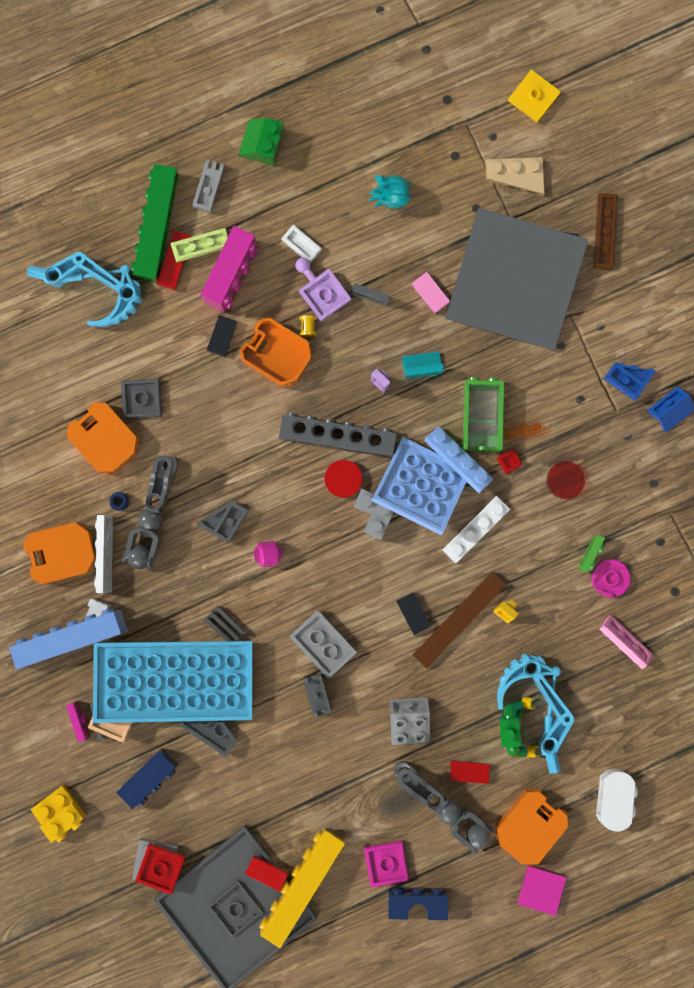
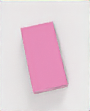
[412,272,450,314]

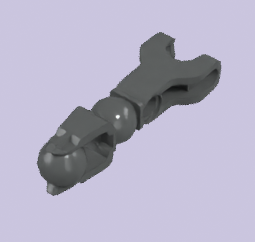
[122,456,179,570]
[394,761,496,855]

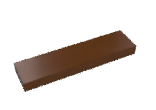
[593,193,618,270]

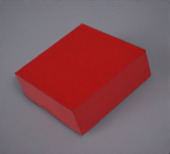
[496,448,523,474]

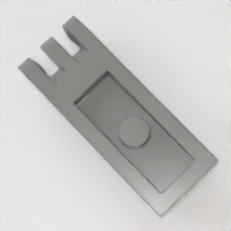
[192,159,225,213]

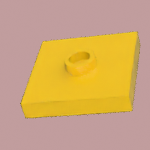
[508,70,561,123]

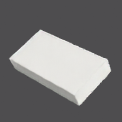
[281,225,322,264]

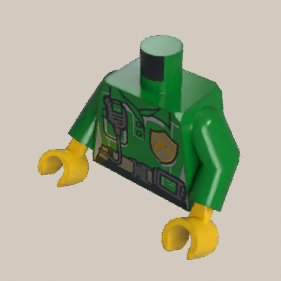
[499,697,540,758]

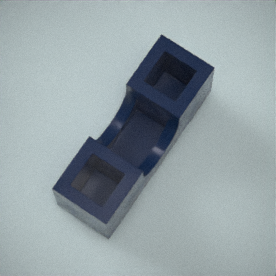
[388,887,448,920]

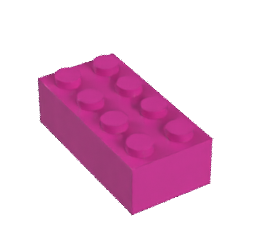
[200,226,259,313]

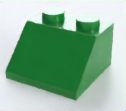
[238,117,285,166]

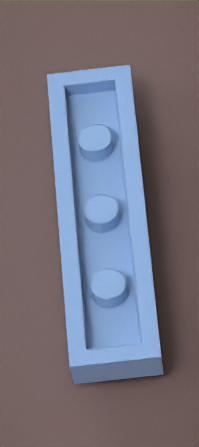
[424,426,493,493]

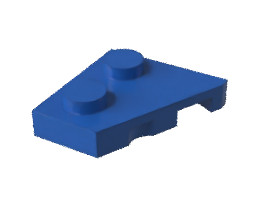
[603,362,656,401]

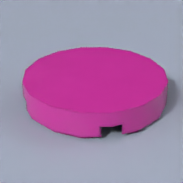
[591,559,631,598]

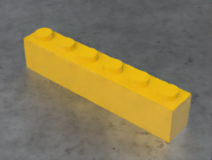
[259,828,345,948]

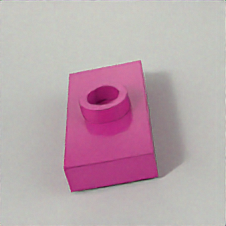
[66,701,90,742]

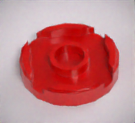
[324,460,362,498]

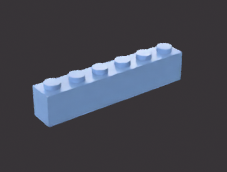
[9,608,128,669]

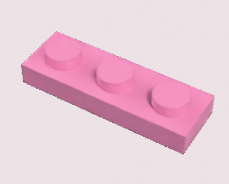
[600,615,653,669]

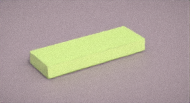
[171,228,228,262]

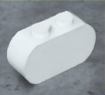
[596,768,638,832]

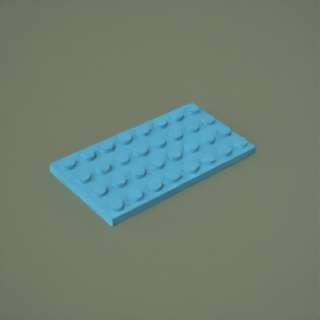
[93,641,252,723]

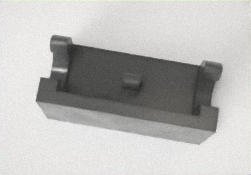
[303,673,332,717]

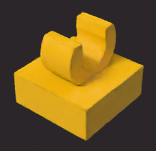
[493,599,519,623]

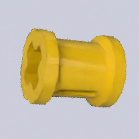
[300,315,317,337]

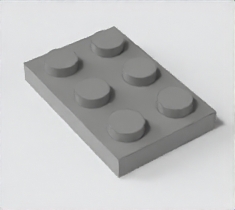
[289,610,357,679]

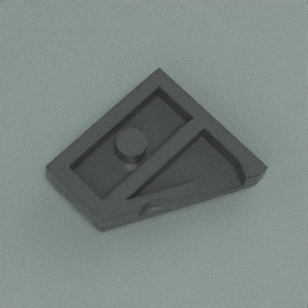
[196,501,248,543]

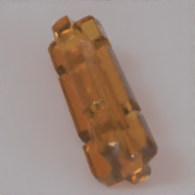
[504,423,542,441]

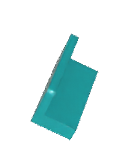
[402,351,444,379]

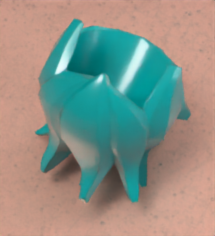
[369,174,412,209]

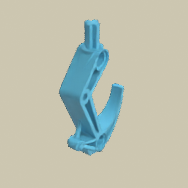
[27,252,143,327]
[497,654,574,773]

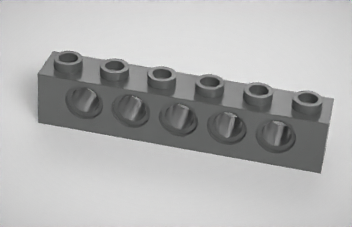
[279,413,396,458]

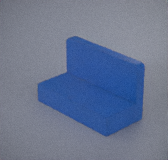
[648,387,694,432]

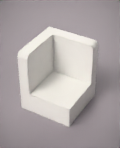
[86,598,112,617]

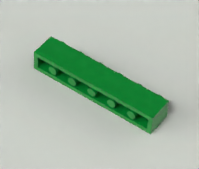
[131,164,179,283]

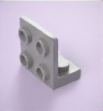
[389,697,430,745]

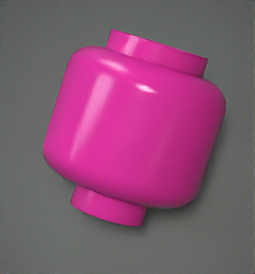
[254,541,283,567]

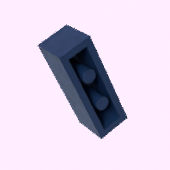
[116,748,178,810]

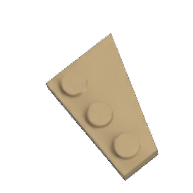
[485,157,544,196]

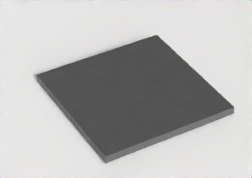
[445,208,588,351]
[153,824,318,988]

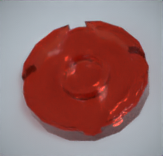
[546,461,585,499]

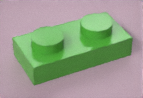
[577,535,605,572]

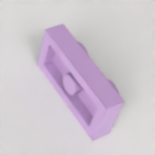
[370,369,390,393]

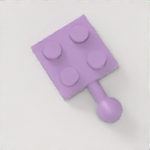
[295,258,351,322]

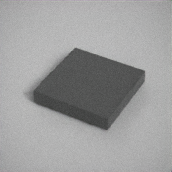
[121,378,162,419]

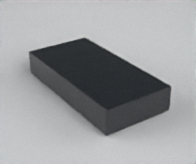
[207,315,237,357]
[396,592,431,635]

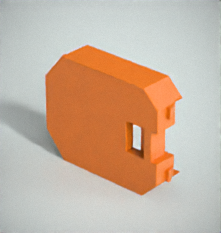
[239,318,312,388]
[67,402,139,474]
[23,522,96,584]
[495,788,568,865]

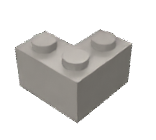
[354,489,393,540]

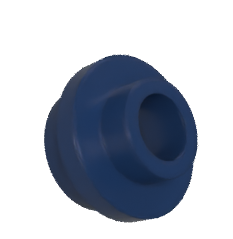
[109,492,129,511]

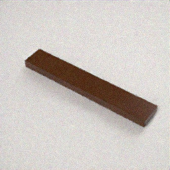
[412,572,506,669]

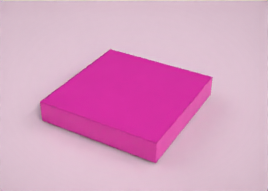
[364,840,409,887]
[517,865,566,916]

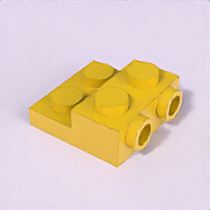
[31,785,86,843]

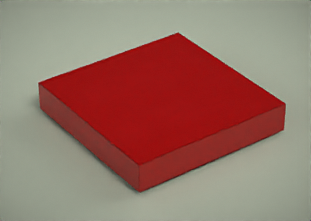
[135,842,186,895]

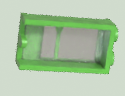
[462,377,504,452]

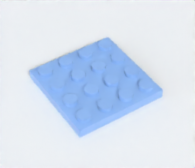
[371,437,466,535]

